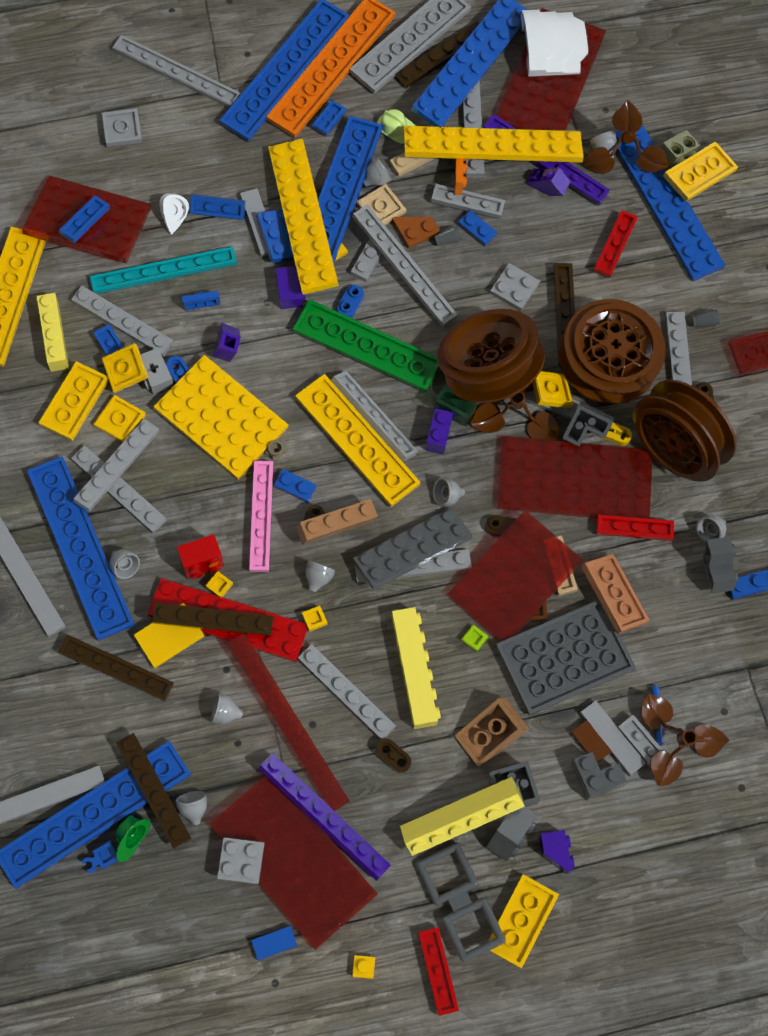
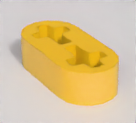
[598,422,632,446]

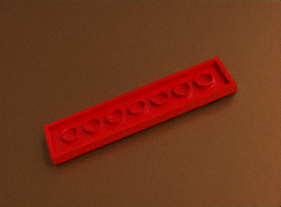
[148,578,308,663]

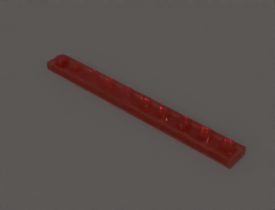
[228,633,350,811]

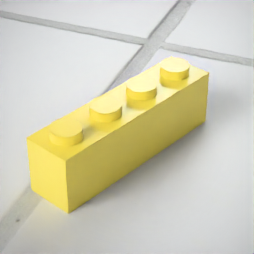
[37,293,69,372]

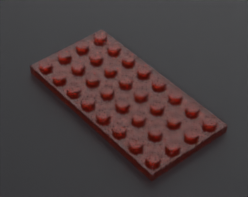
[496,8,606,131]
[497,436,652,519]
[209,776,378,950]

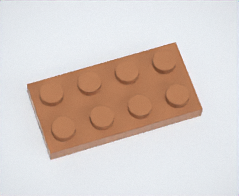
[581,554,650,634]

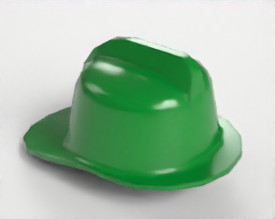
[116,815,151,862]

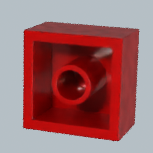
[177,534,224,580]

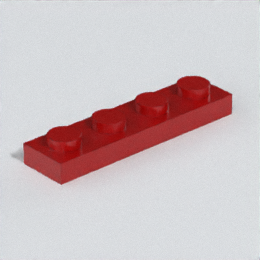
[594,210,638,278]
[596,514,674,541]
[418,927,459,1017]

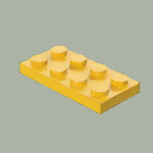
[663,142,738,202]
[39,361,109,442]
[488,874,559,969]

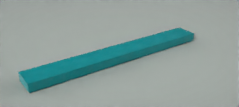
[90,246,237,294]

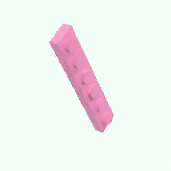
[249,461,273,572]

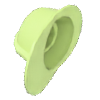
[377,109,415,144]

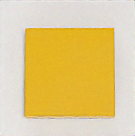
[102,343,148,393]
[532,371,573,408]
[93,395,146,443]

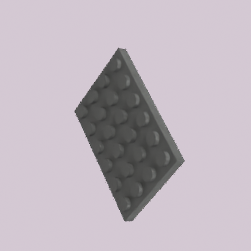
[496,600,636,716]

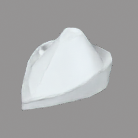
[159,193,189,235]

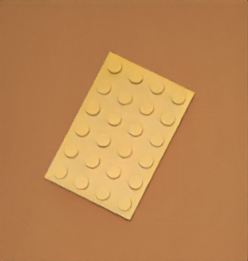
[154,355,289,480]

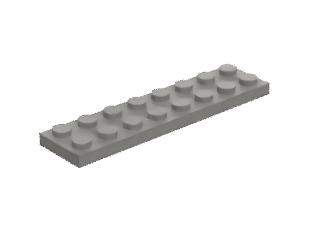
[350,0,471,94]

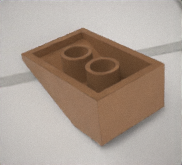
[455,698,530,767]

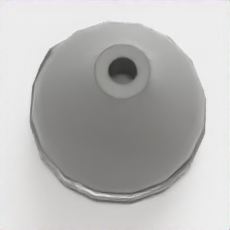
[590,130,617,158]
[364,158,392,186]
[433,477,465,507]
[696,515,727,542]
[110,549,140,579]
[305,560,335,592]
[211,694,243,724]
[176,791,207,825]

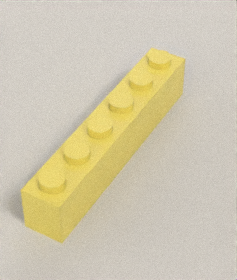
[391,607,441,729]
[400,777,525,856]

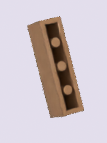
[296,499,378,545]

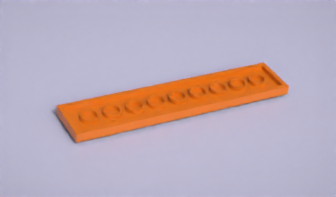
[266,0,396,138]

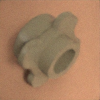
[265,439,287,461]

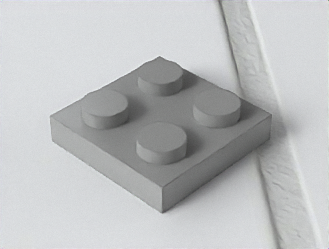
[102,108,142,147]
[490,263,540,312]
[217,838,265,885]

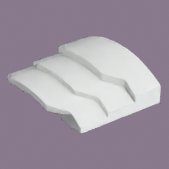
[521,10,588,77]

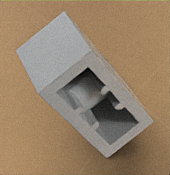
[141,348,174,395]

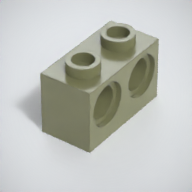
[660,130,700,169]

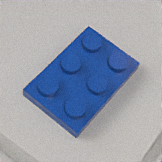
[256,209,294,263]

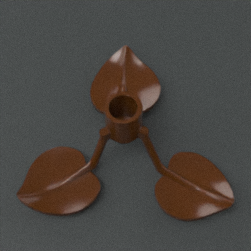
[584,100,669,174]
[471,383,559,442]
[641,693,729,786]

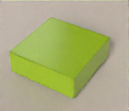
[461,625,489,653]

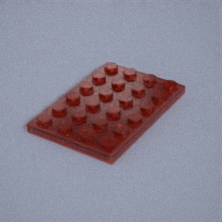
[22,175,151,264]
[448,510,583,642]

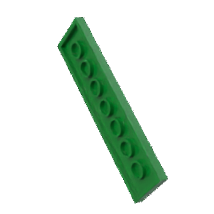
[293,299,439,393]

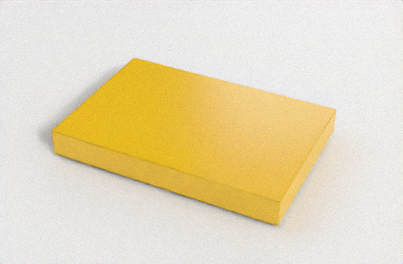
[134,603,205,668]

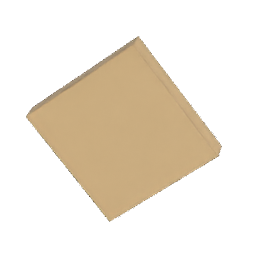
[356,184,407,225]

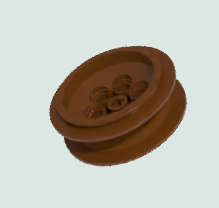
[558,299,666,404]
[437,309,545,403]
[633,380,737,482]

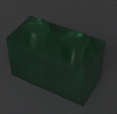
[434,386,477,427]

